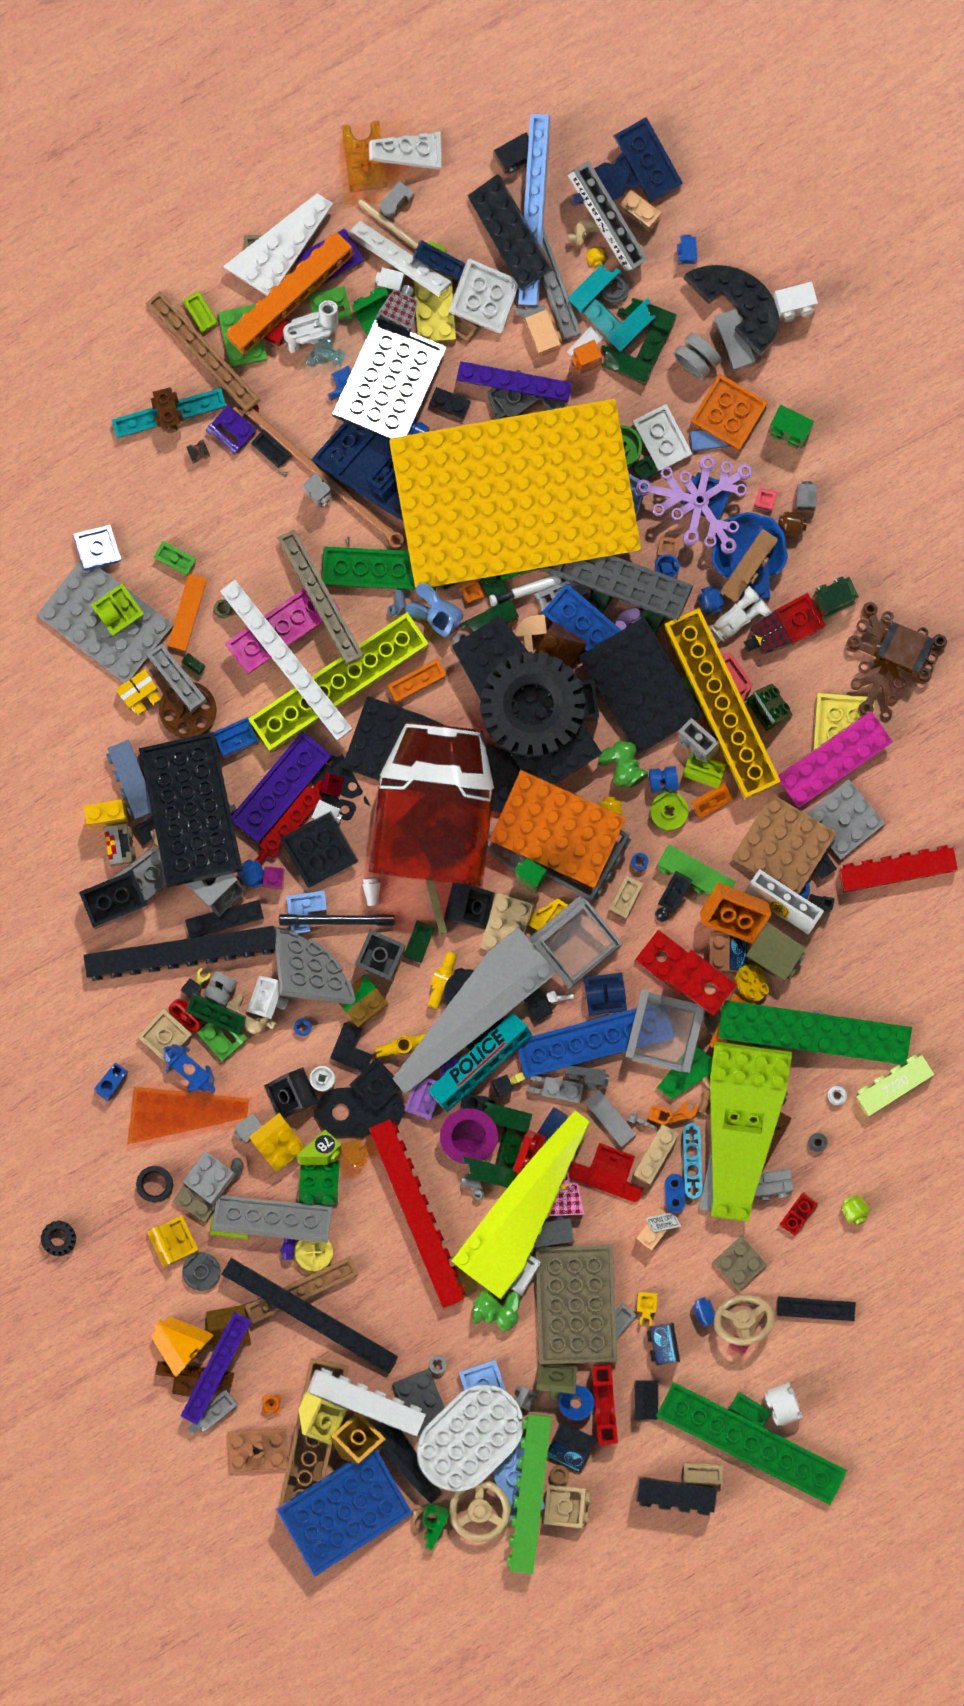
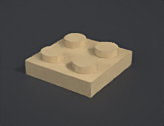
[138,1008,192,1063]

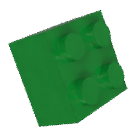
[768,404,814,449]

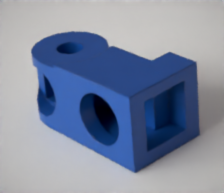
[94,1063,129,1101]

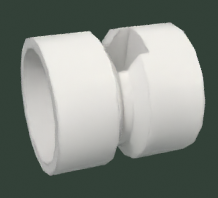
[310,1066,336,1092]

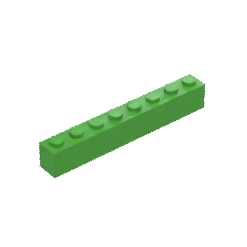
[507,1413,552,1574]

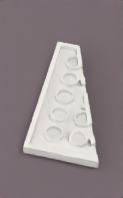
[223,193,333,296]

